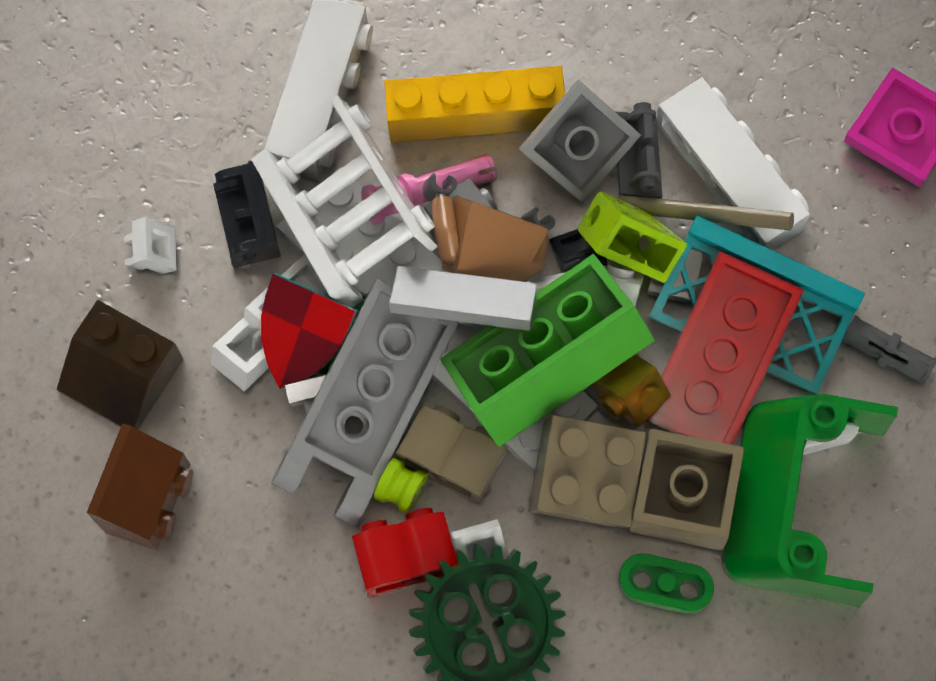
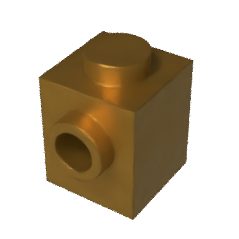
[593,354,671,427]

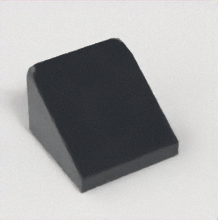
[549,229,608,273]

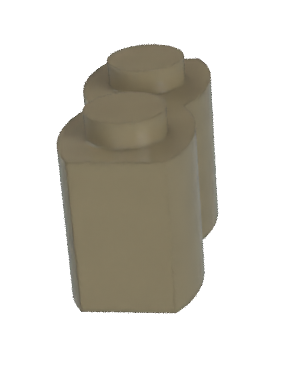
[396,405,506,504]

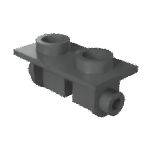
[615,102,663,198]

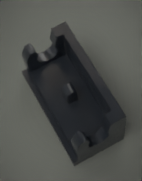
[213,161,281,268]

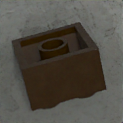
[57,299,184,429]

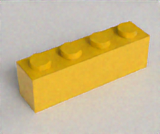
[384,66,565,143]

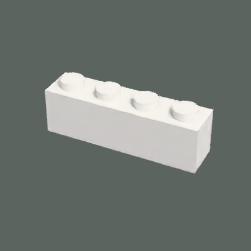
[264,0,373,181]
[656,77,810,250]

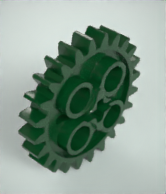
[409,544,566,681]

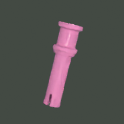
[361,154,497,225]

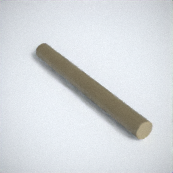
[617,195,794,231]

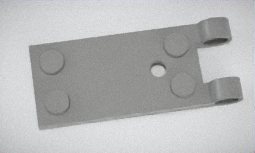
[271,279,459,526]

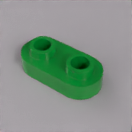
[618,553,714,615]

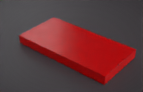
[646,251,804,445]

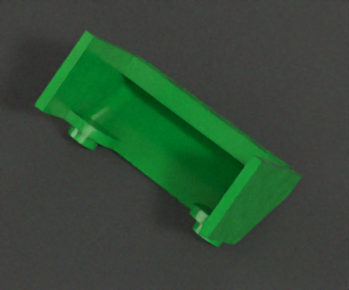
[722,394,898,607]

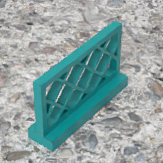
[648,215,865,395]

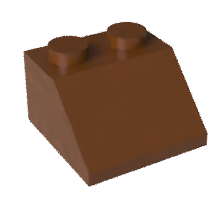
[87,423,193,550]

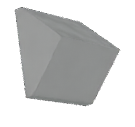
[518,79,641,203]

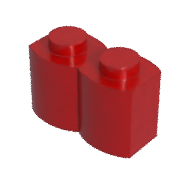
[352,507,457,597]

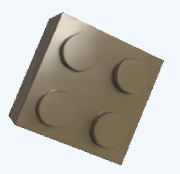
[528,415,646,528]
[630,429,744,551]

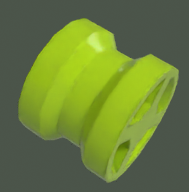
[374,457,429,515]

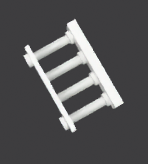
[251,95,438,308]

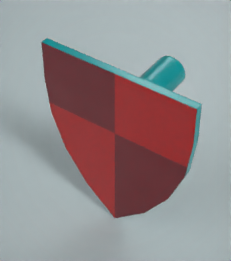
[261,273,357,389]

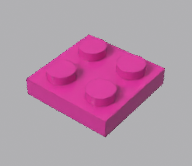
[843,67,936,188]

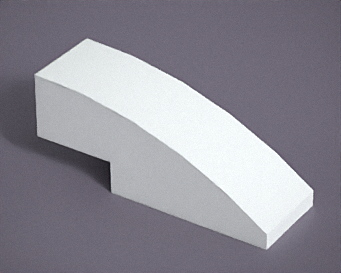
[211,254,330,392]

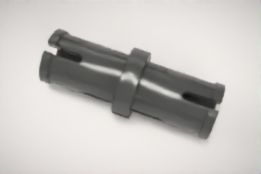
[842,315,936,385]

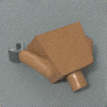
[422,173,555,282]

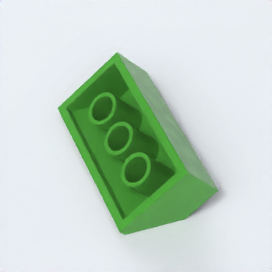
[440,254,655,447]

